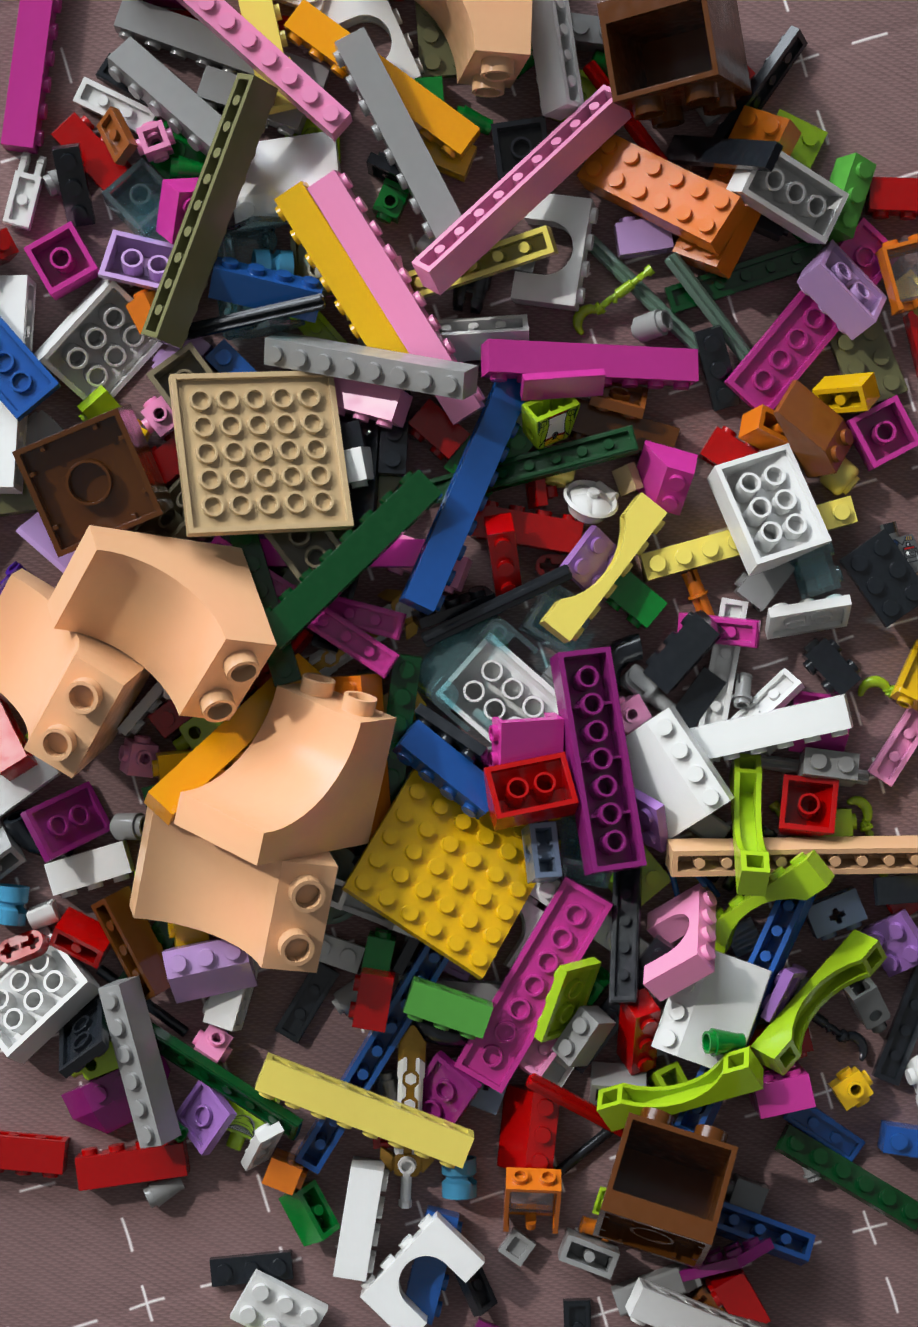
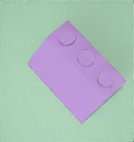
[98,230,174,291]
[797,239,887,340]
[16,512,75,573]
[162,938,258,1003]

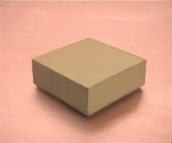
[612,462,644,497]

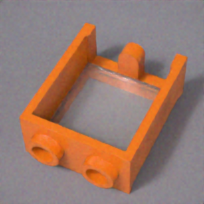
[875,233,918,316]
[503,1167,562,1234]

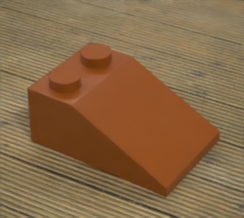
[773,380,854,478]

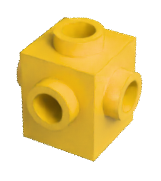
[827,1066,874,1111]

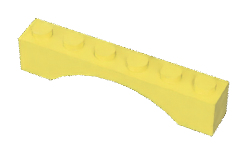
[539,492,667,644]

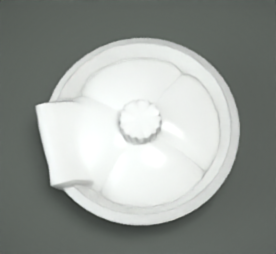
[563,480,619,524]

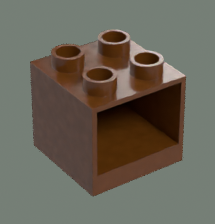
[597,0,752,129]
[12,404,174,558]
[593,1107,738,1269]

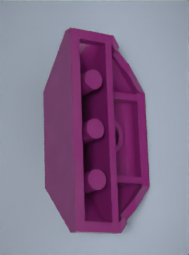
[61,1055,171,1134]

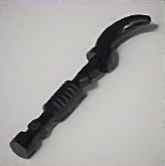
[790,996,868,1062]

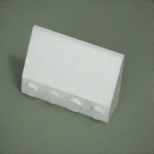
[234,132,341,228]
[34,279,163,400]
[707,443,832,576]
[435,632,559,744]
[626,705,734,839]
[0,926,101,1064]
[651,950,772,1068]

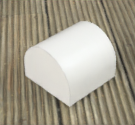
[26,899,61,930]

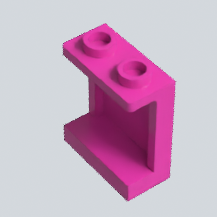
[488,712,564,767]

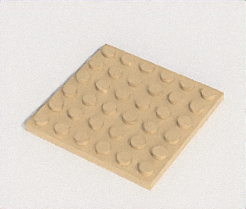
[168,371,354,537]

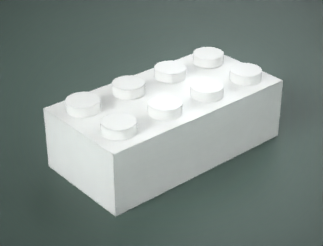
[726,151,849,244]
[333,1156,389,1282]

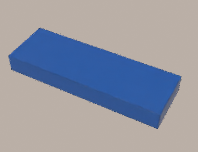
[782,1107,866,1162]

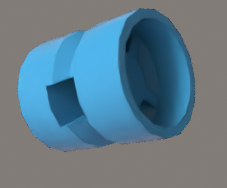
[251,249,294,275]
[0,883,30,926]
[441,1155,477,1200]

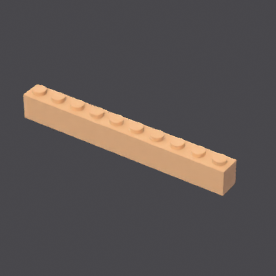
[665,835,918,877]

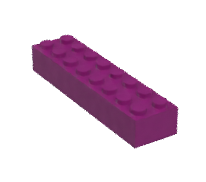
[550,646,647,876]

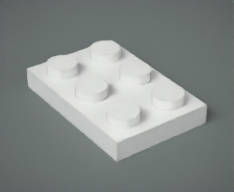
[765,594,852,640]
[230,1269,328,1327]

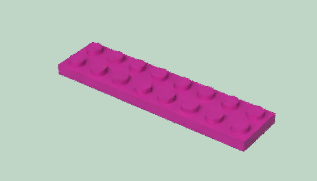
[724,217,899,409]
[454,876,613,1094]

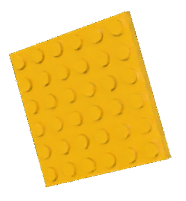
[341,768,559,980]

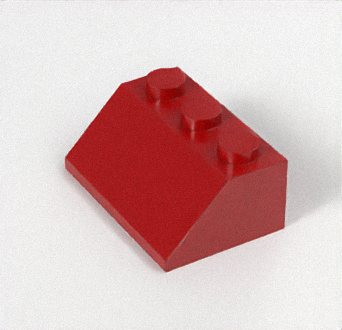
[484,752,579,831]
[497,1084,559,1169]
[704,1268,771,1324]

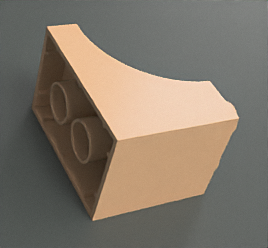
[414,0,532,98]
[47,525,277,723]
[0,568,151,778]
[174,673,396,866]
[129,806,338,973]

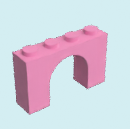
[643,883,717,1002]

